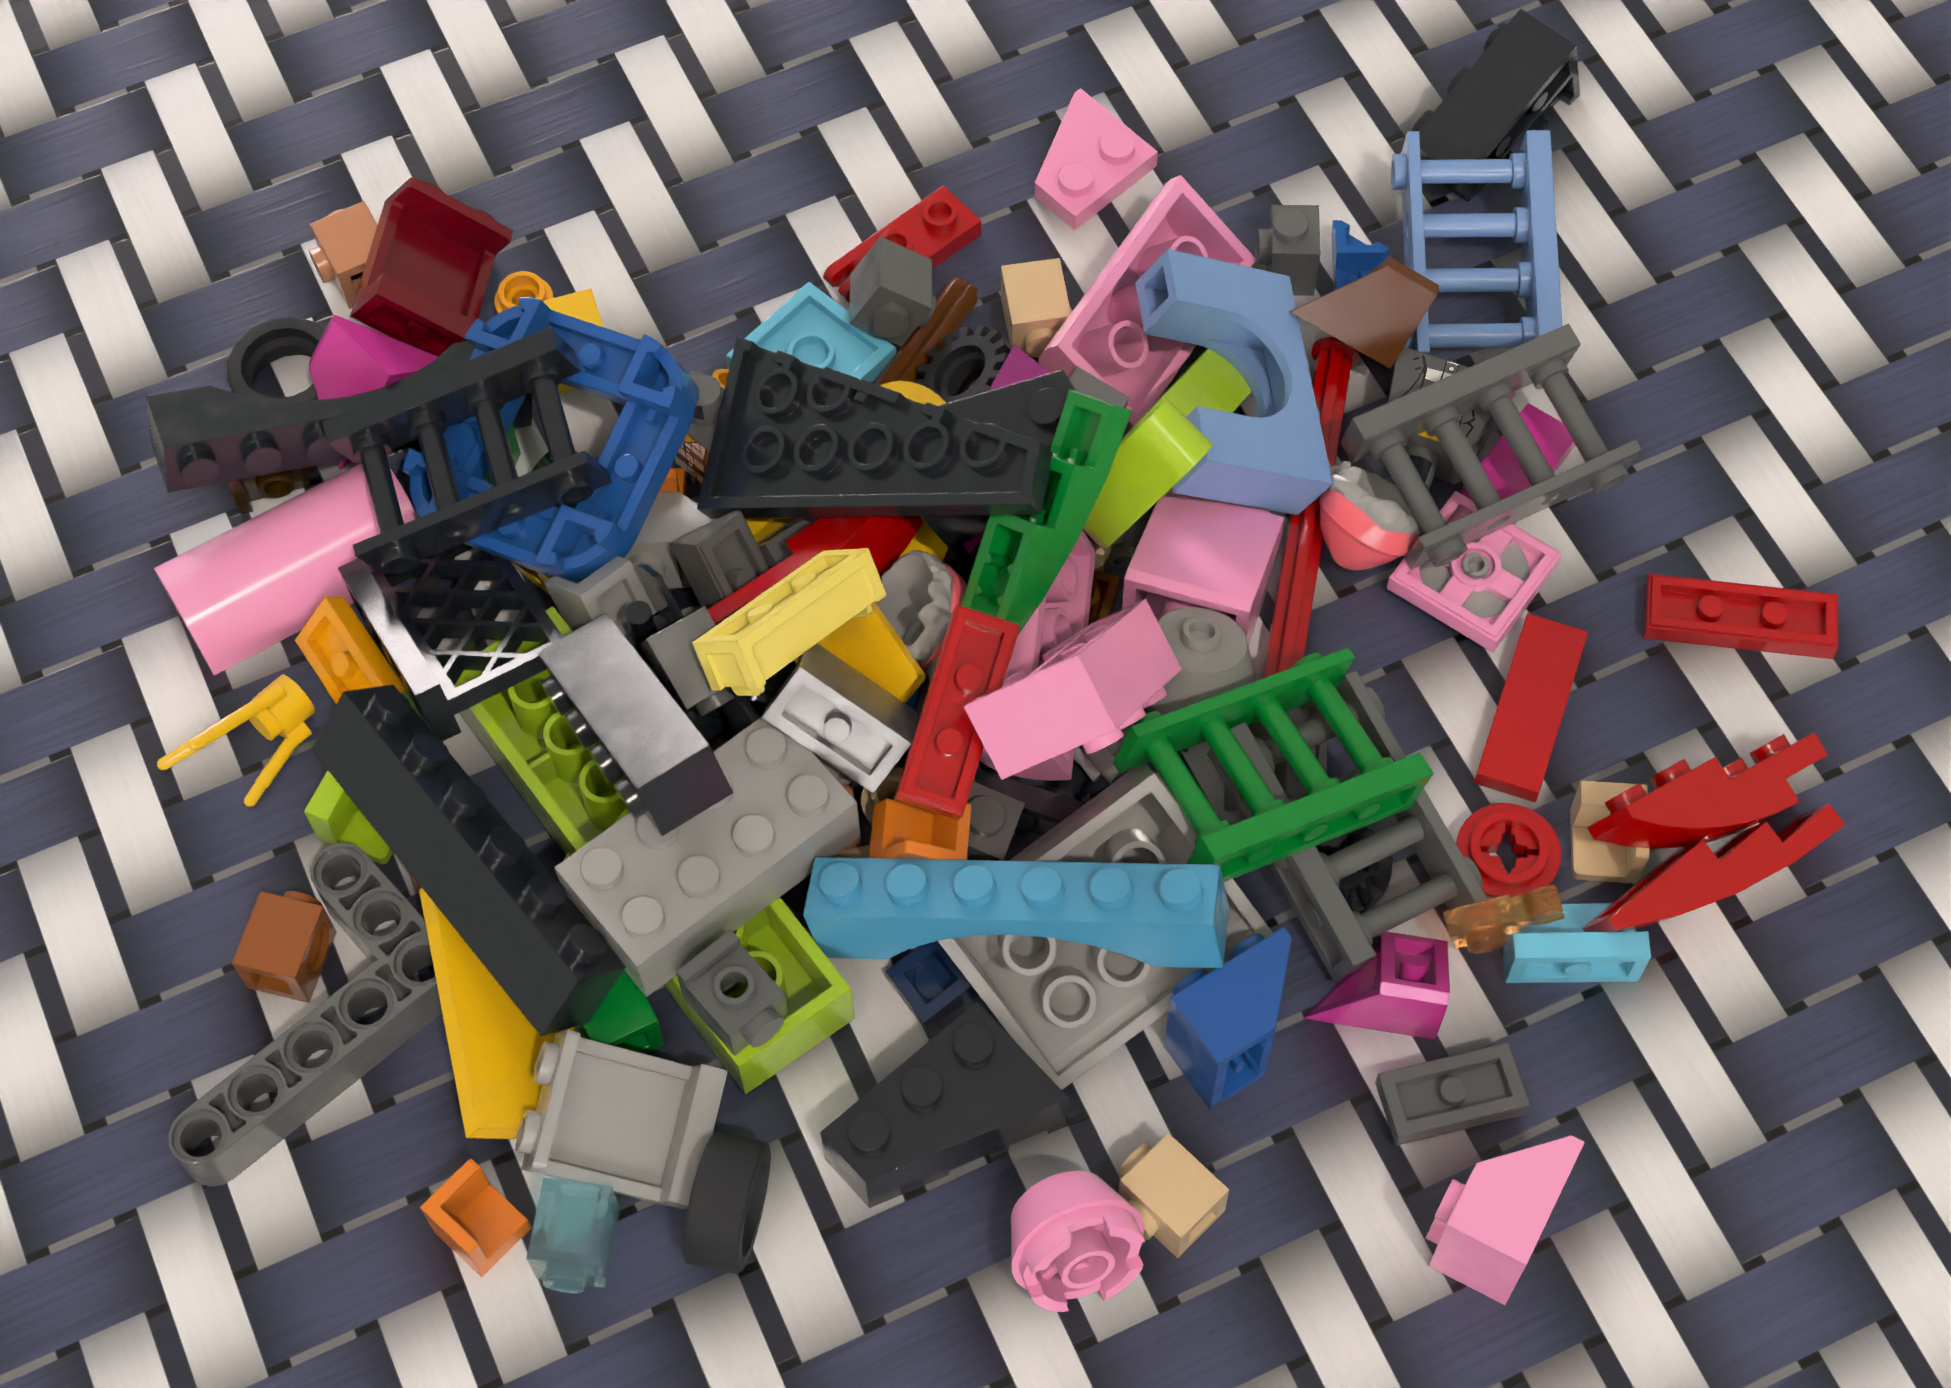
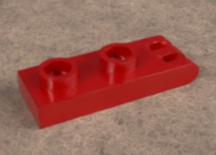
[823,185,981,302]

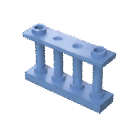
[1391,130,1563,355]

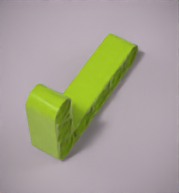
[1083,348,1252,551]

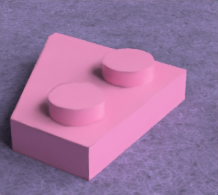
[1035,88,1158,230]

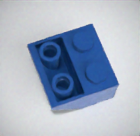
[1164,927,1292,1110]

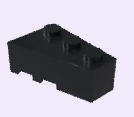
[1412,9,1580,202]

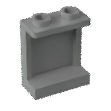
[515,1029,728,1209]

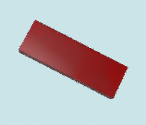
[1643,574,1838,659]
[894,604,1021,820]
[1474,613,1588,802]

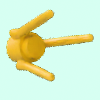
[157,674,315,807]

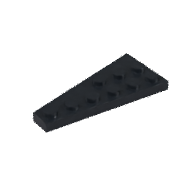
[697,336,1053,519]

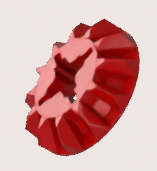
[1456,803,1561,904]

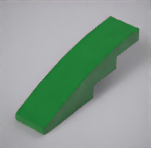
[961,389,1132,635]

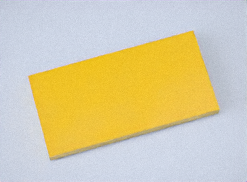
[419,888,576,1139]

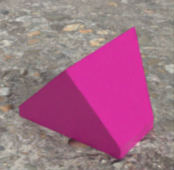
[309,314,438,469]
[1303,931,1450,1040]

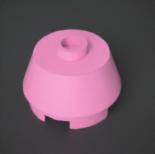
[1011,1170,1145,1312]

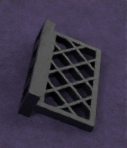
[338,543,563,742]

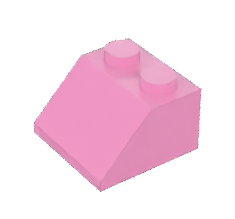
[1425,1136,1585,1305]

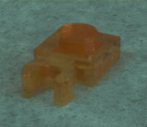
[1443,885,1565,954]

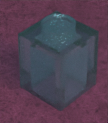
[526,1178,621,1294]

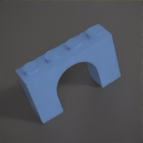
[1135,249,1333,515]

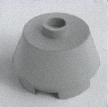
[1144,607,1257,715]

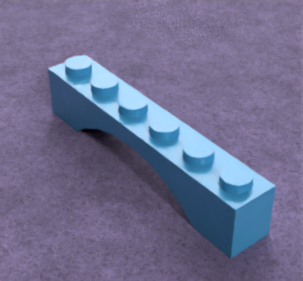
[803,857,1229,969]

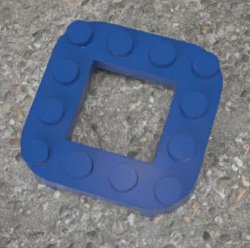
[403,297,699,582]

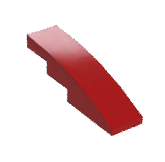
[1582,804,1846,933]

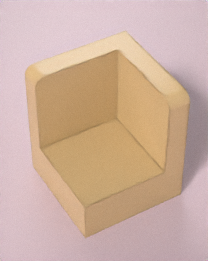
[1570,781,1649,883]

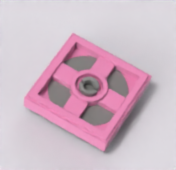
[1387,491,1562,653]

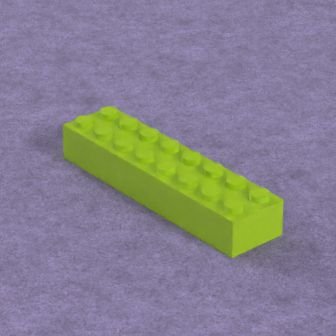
[454,606,855,1095]

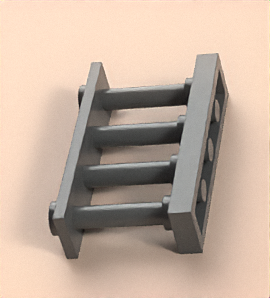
[1340,324,1642,569]
[1207,671,1488,983]

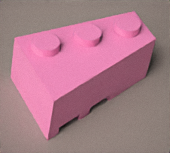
[964,599,1182,780]

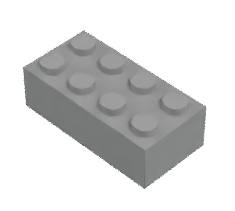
[554,717,861,997]

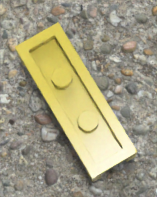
[692,548,887,696]

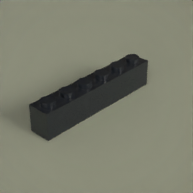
[311,685,626,1036]

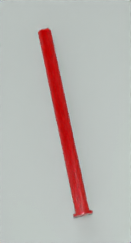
[1262,337,1360,679]

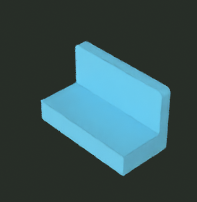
[1499,903,1651,983]

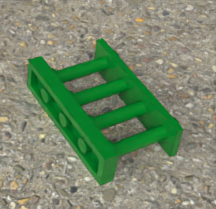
[1113,648,1434,882]

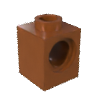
[232,891,337,1003]

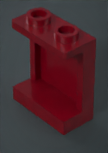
[350,177,513,357]

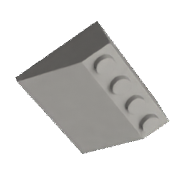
[938,764,1273,1090]

